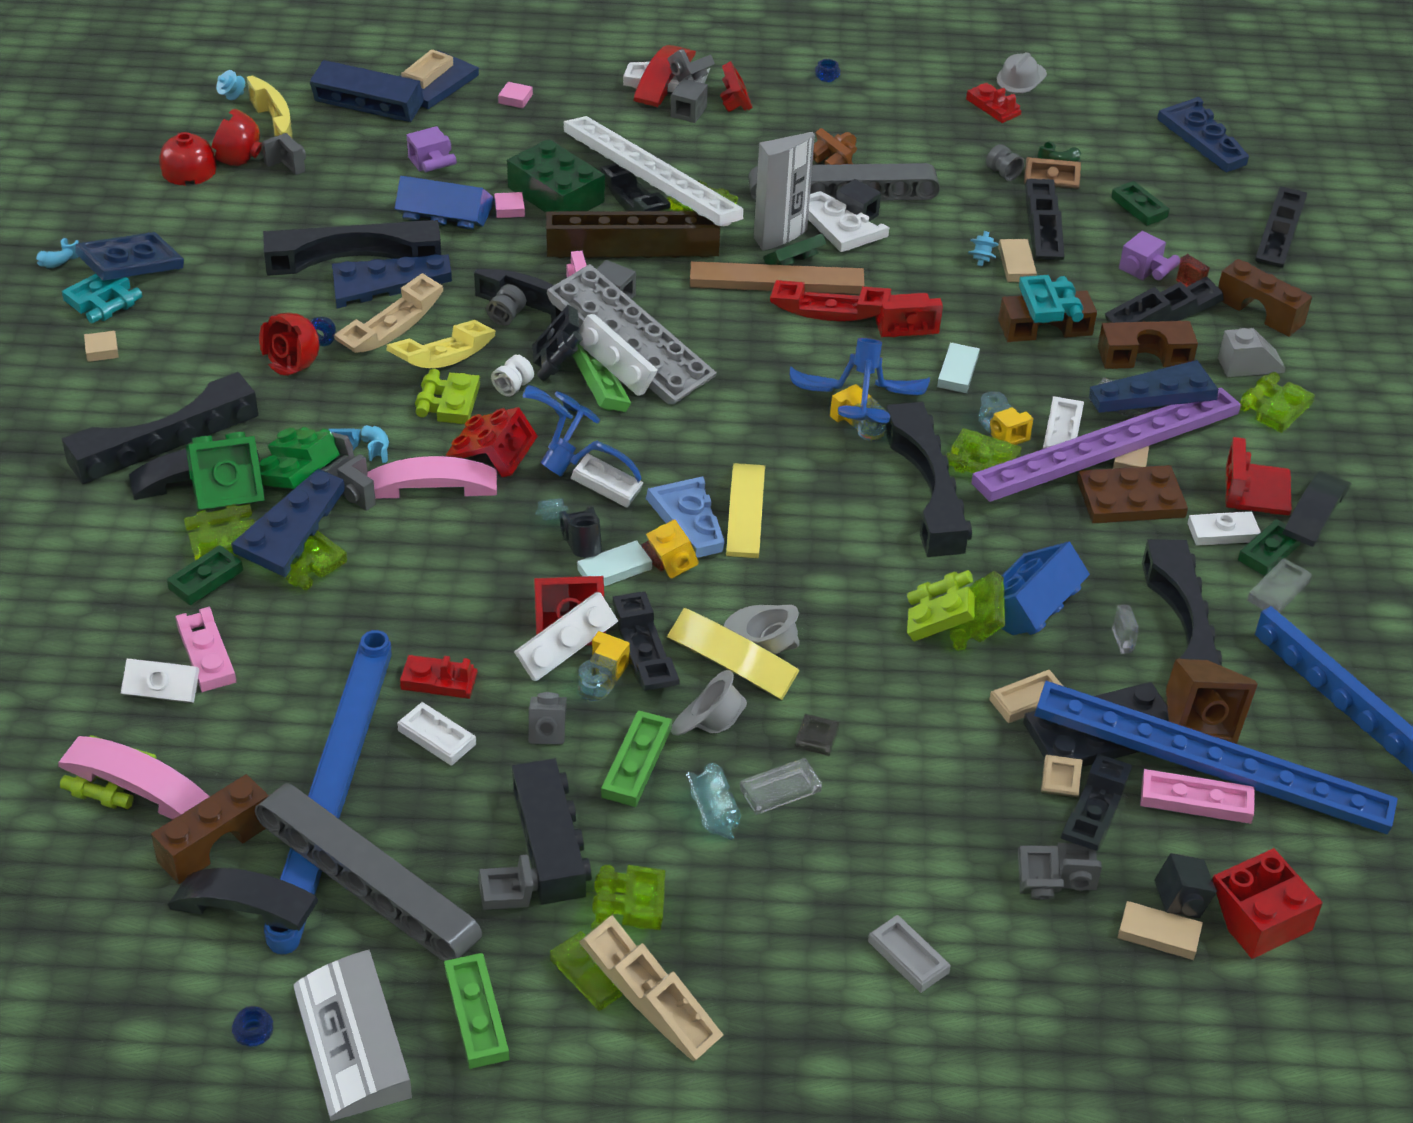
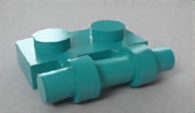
[62,274,143,324]
[1019,275,1084,323]

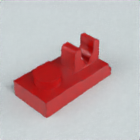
[720,61,753,112]
[966,83,1022,123]
[400,655,478,699]

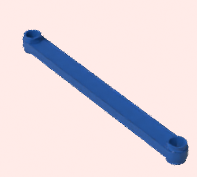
[264,630,392,954]

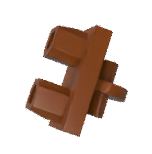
[813,128,857,165]

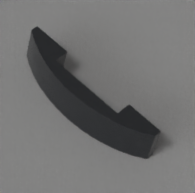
[600,163,671,211]
[474,269,561,323]
[129,449,261,500]
[1283,471,1352,547]
[612,591,680,691]
[1061,754,1132,851]
[168,868,318,931]

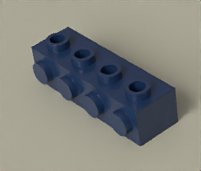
[310,60,424,122]

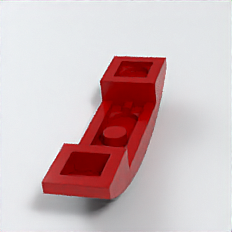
[634,45,696,107]
[770,280,891,321]

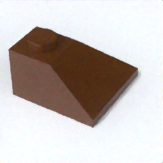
[1166,659,1258,744]

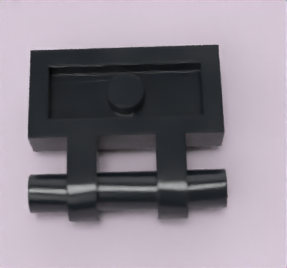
[532,305,583,381]

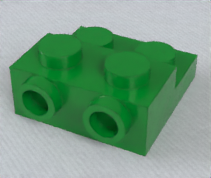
[259,427,340,489]
[185,432,265,511]

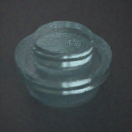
[535,498,568,521]

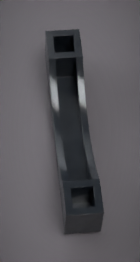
[263,220,442,276]
[61,372,259,484]
[884,402,972,557]
[1142,539,1222,666]

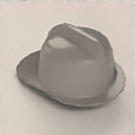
[997,52,1047,93]
[724,605,799,654]
[671,670,747,736]

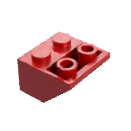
[1212,848,1323,959]

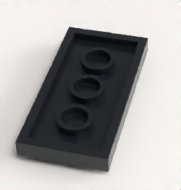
[1023,682,1169,767]

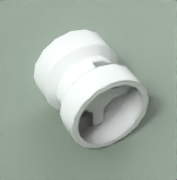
[491,355,534,397]

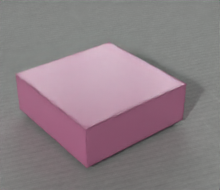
[498,82,533,109]
[494,192,525,218]

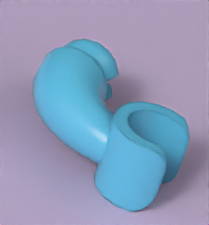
[36,238,79,268]
[361,425,389,463]

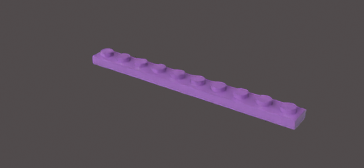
[971,388,1241,502]

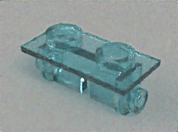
[686,763,741,840]

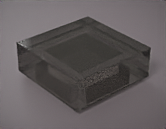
[795,714,839,756]

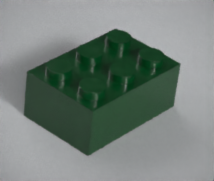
[507,139,605,213]

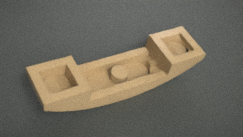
[334,273,443,353]

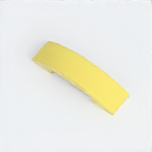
[247,76,293,139]
[386,320,496,368]
[726,463,765,558]
[667,608,800,700]

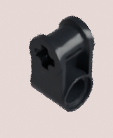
[559,506,602,558]

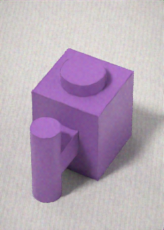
[407,126,457,173]
[1119,231,1181,280]

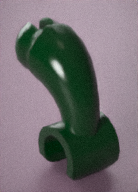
[1038,141,1081,162]

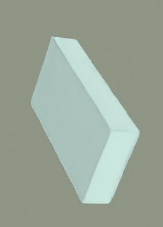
[937,342,980,393]
[577,540,652,586]

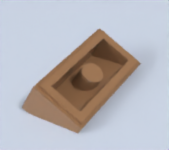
[1024,157,1081,189]

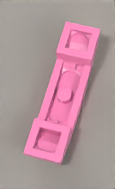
[367,456,497,499]
[58,736,210,820]

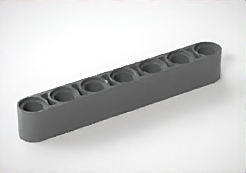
[748,163,940,201]
[255,783,482,961]

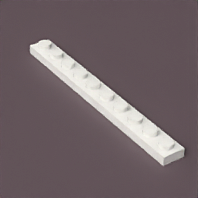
[564,116,743,226]

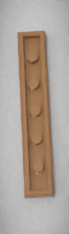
[690,261,864,294]

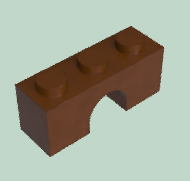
[1218,259,1313,337]
[998,290,1097,342]
[1098,321,1198,369]
[151,774,269,884]

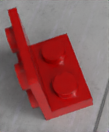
[875,293,943,337]
[445,407,538,477]
[1226,437,1292,515]

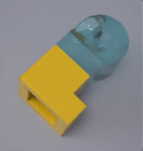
[830,384,887,441]
[979,391,1033,449]
[578,631,630,702]

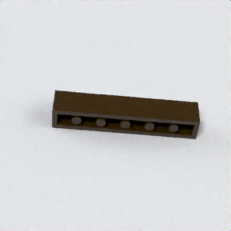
[546,211,720,258]

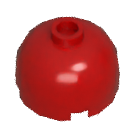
[211,108,262,166]
[159,132,216,185]
[259,313,320,376]

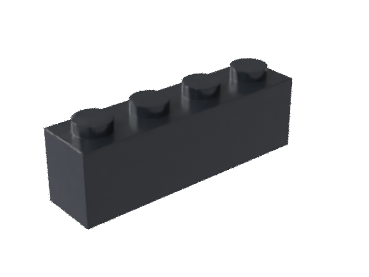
[512,758,592,905]

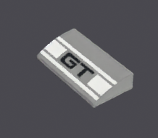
[754,132,815,251]
[293,949,412,1121]

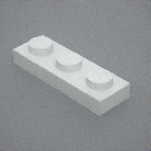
[578,314,658,396]
[514,592,618,681]

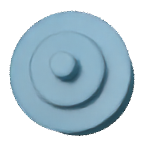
[216,70,245,100]
[968,231,999,266]

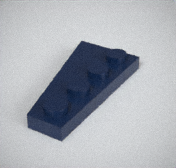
[1157,97,1249,172]
[332,254,452,309]
[1089,360,1219,413]
[231,469,345,578]

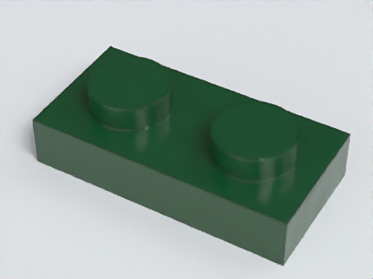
[1111,181,1170,226]
[763,233,827,265]
[1238,519,1302,576]
[167,545,243,605]

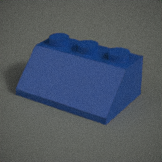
[395,176,495,230]
[974,541,1090,635]

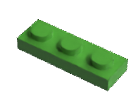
[573,344,631,412]
[601,710,672,807]
[444,953,509,1069]

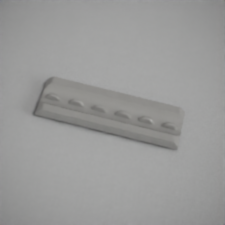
[547,264,717,404]

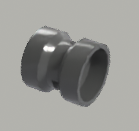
[986,144,1025,181]
[486,284,526,326]

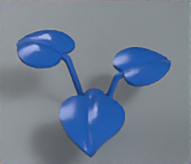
[789,338,930,423]
[523,385,641,483]

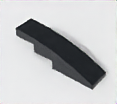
[1025,179,1064,260]
[1255,186,1307,268]
[1105,276,1224,323]

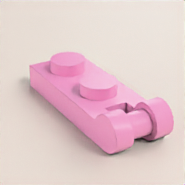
[175,607,237,692]

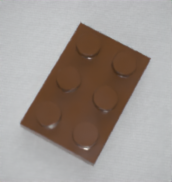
[1077,465,1188,523]

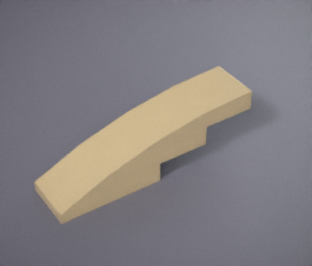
[579,915,723,1061]

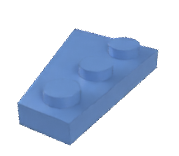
[646,476,725,558]

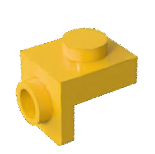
[646,519,699,578]

